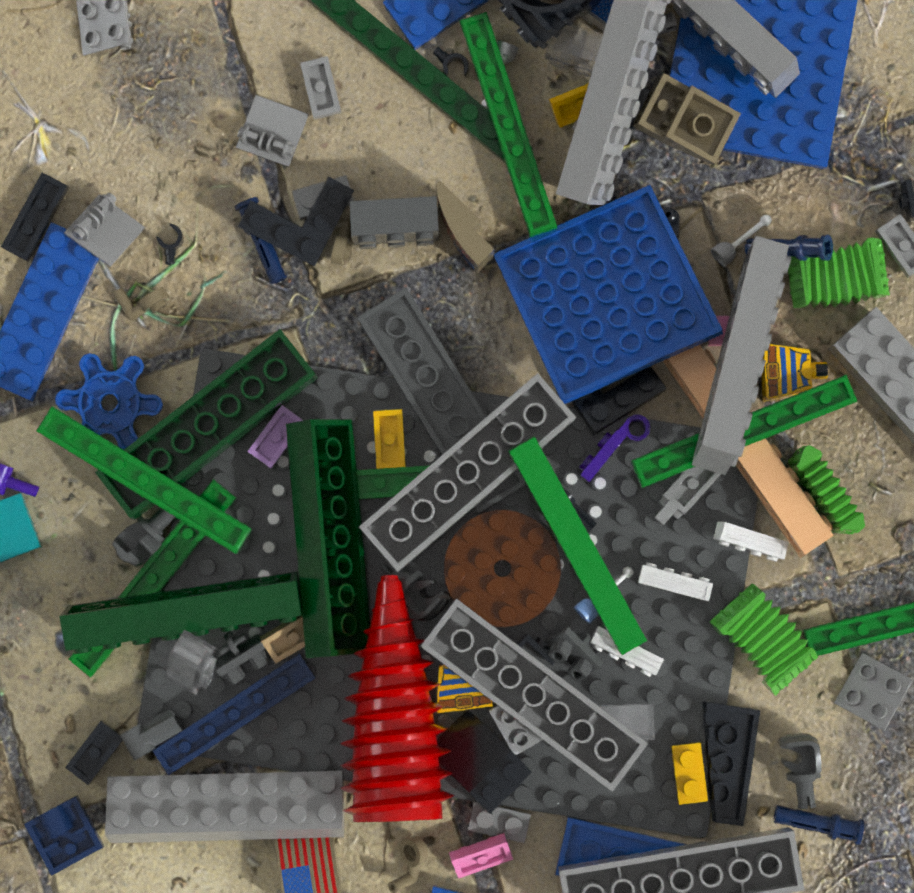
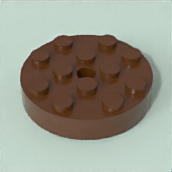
[444,510,561,627]

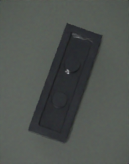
[1,172,69,262]

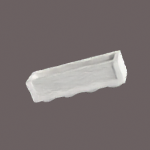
[713,522,789,562]
[637,562,713,601]
[590,626,664,677]

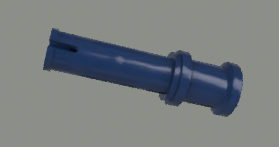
[234,197,287,285]
[745,235,833,261]
[773,805,865,845]

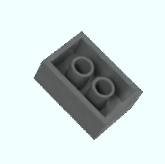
[349,196,439,249]

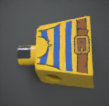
[761,344,828,401]
[437,664,493,713]

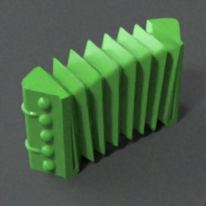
[788,237,890,309]
[788,445,865,534]
[709,583,818,696]

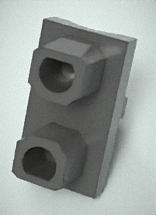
[546,627,603,682]
[214,632,269,684]

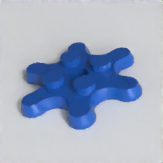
[55,353,163,450]

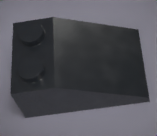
[437,709,532,814]

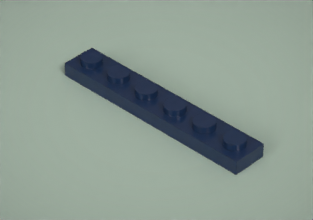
[153,654,316,775]

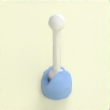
[574,566,634,624]

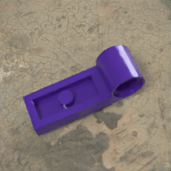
[579,415,650,484]

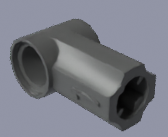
[120,709,183,761]

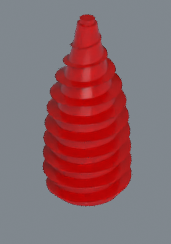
[339,575,455,822]

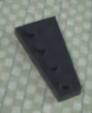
[702,701,760,826]

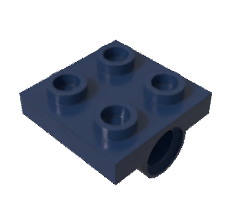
[24,795,105,876]

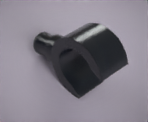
[433,47,468,77]
[156,223,184,265]

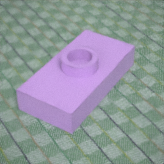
[247,405,303,469]

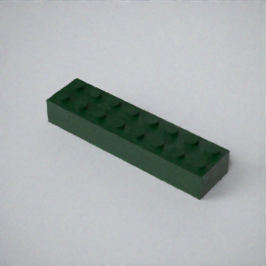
[95,329,318,520]
[286,419,370,658]
[59,571,302,654]

